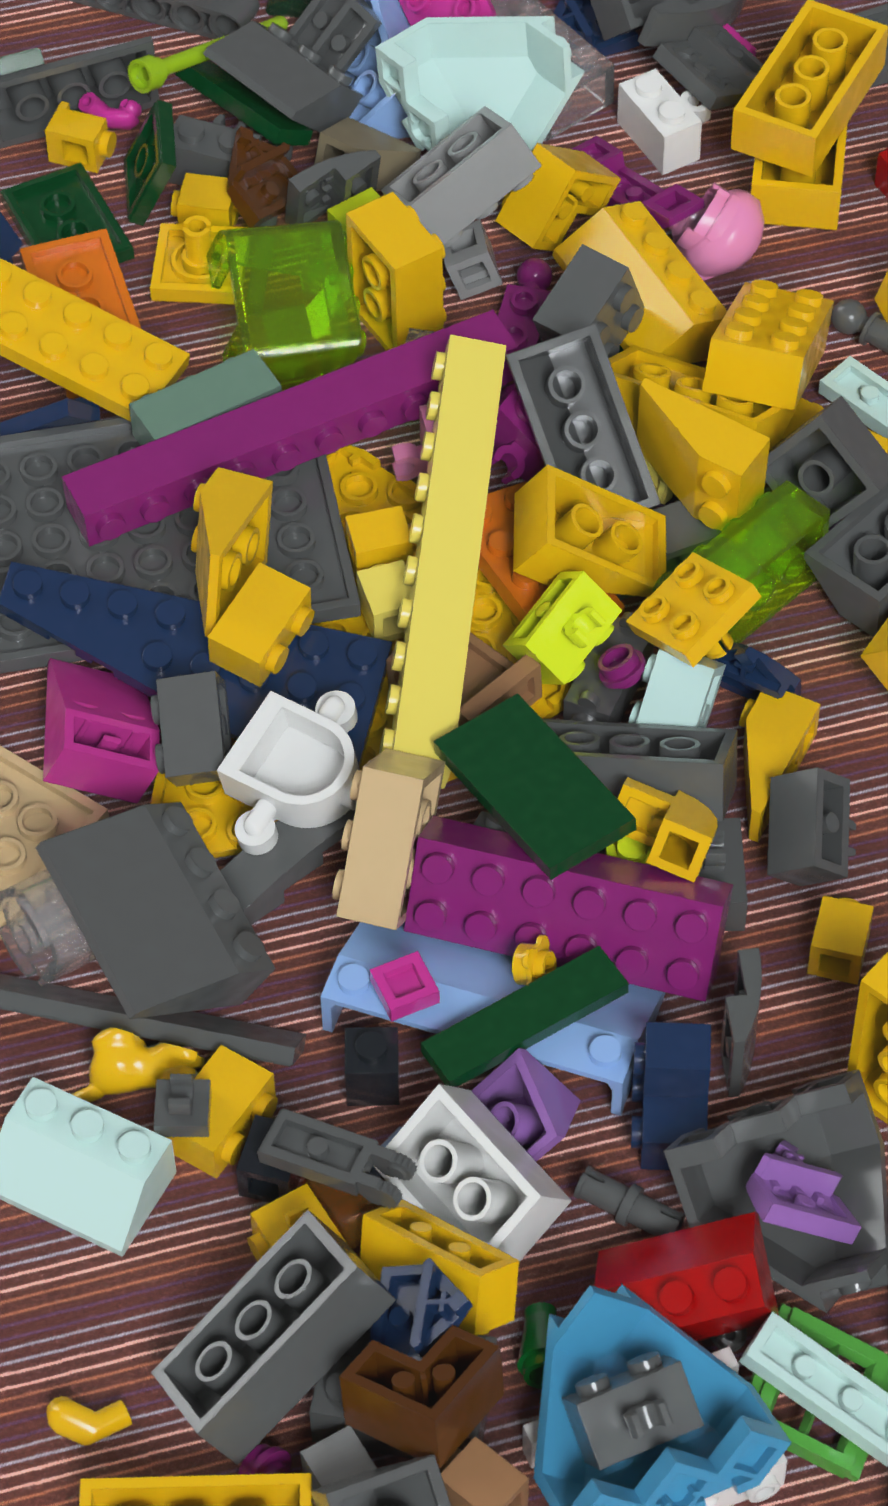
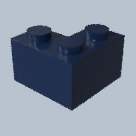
[631,1022,711,1170]

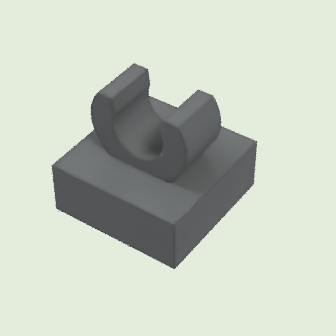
[154,1074,212,1137]

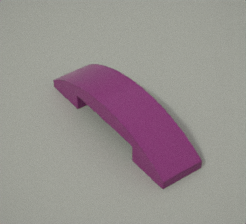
[572,135,705,229]

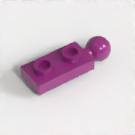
[498,258,553,350]

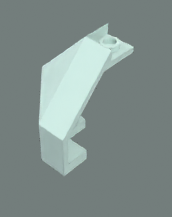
[375,16,585,151]

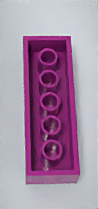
[404,816,734,1002]

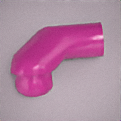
[78,92,142,130]

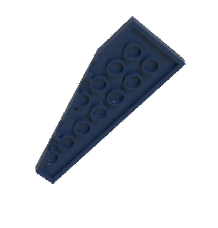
[0,561,392,768]

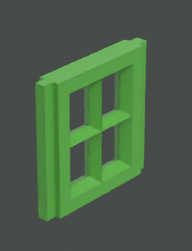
[749,1303,888,1482]

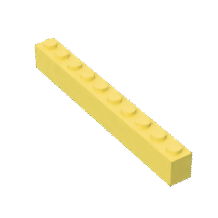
[379,334,506,789]

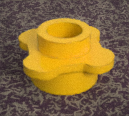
[512,935,556,985]

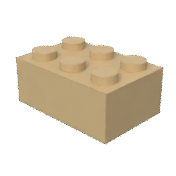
[332,748,446,930]

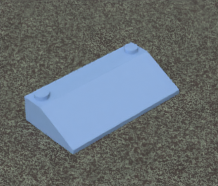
[320,922,666,1116]

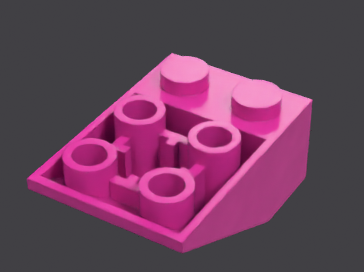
[43,658,160,803]

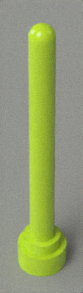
[128,16,288,94]

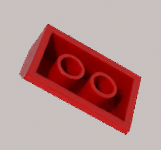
[594,1211,779,1341]

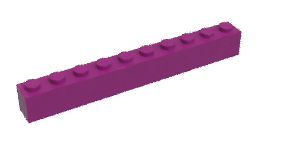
[62,310,519,547]

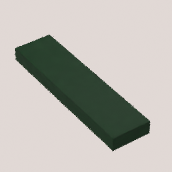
[174,60,313,146]
[421,946,629,1087]

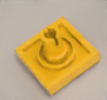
[150,215,250,305]
[626,552,762,667]

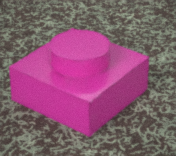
[369,951,440,1022]

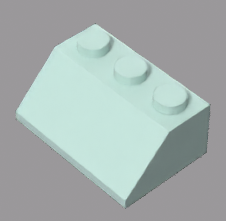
[0,1077,176,1257]

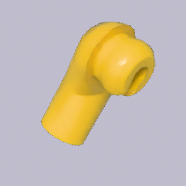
[46,1396,132,1446]

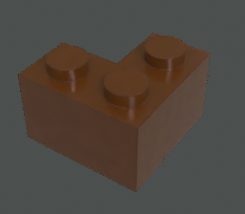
[339,1325,504,1469]

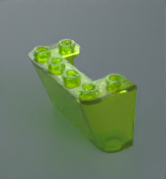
[206,220,366,391]

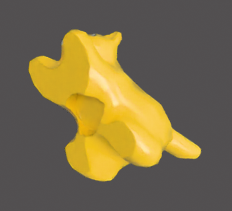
[72,1027,205,1103]

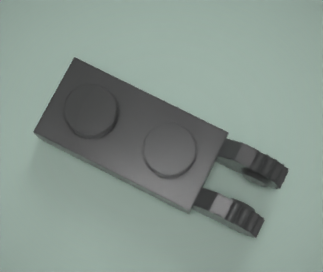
[257,1108,417,1209]

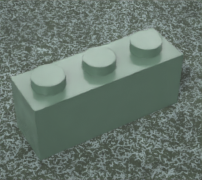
[129,349,282,446]

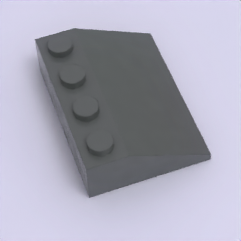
[36,802,276,1019]

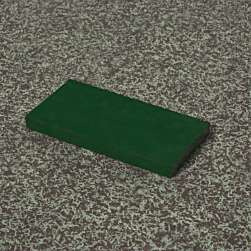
[433,693,637,880]

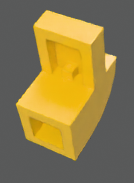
[618,777,718,883]

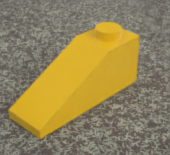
[739,691,820,842]

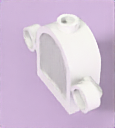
[217,690,360,855]

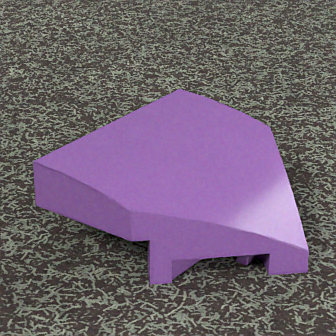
[745,1140,862,1245]

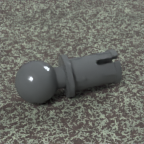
[831,298,888,354]

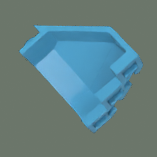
[533,1284,792,1506]

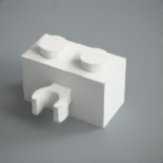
[617,69,711,175]

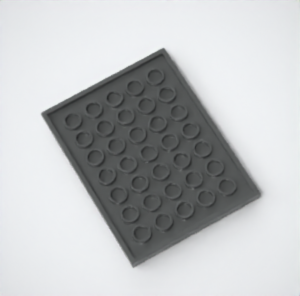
[0,417,361,674]

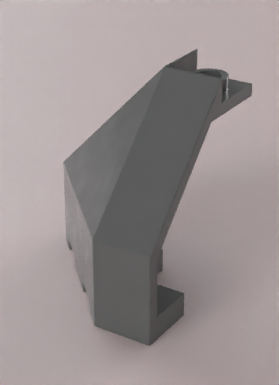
[664,1069,888,1313]

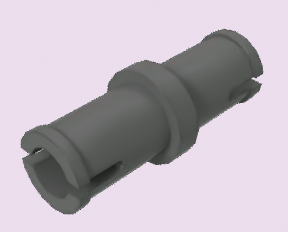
[573,1165,686,1236]

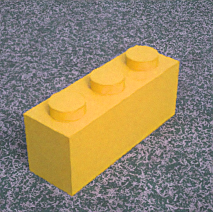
[360,1199,519,1336]

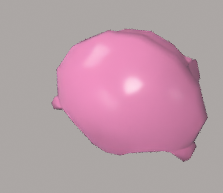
[669,182,765,281]

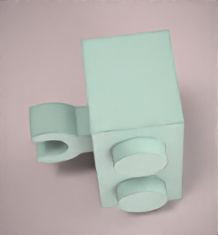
[628,649,726,728]

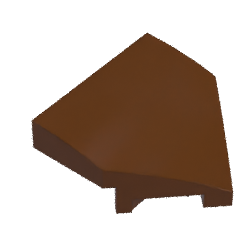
[227,126,298,229]

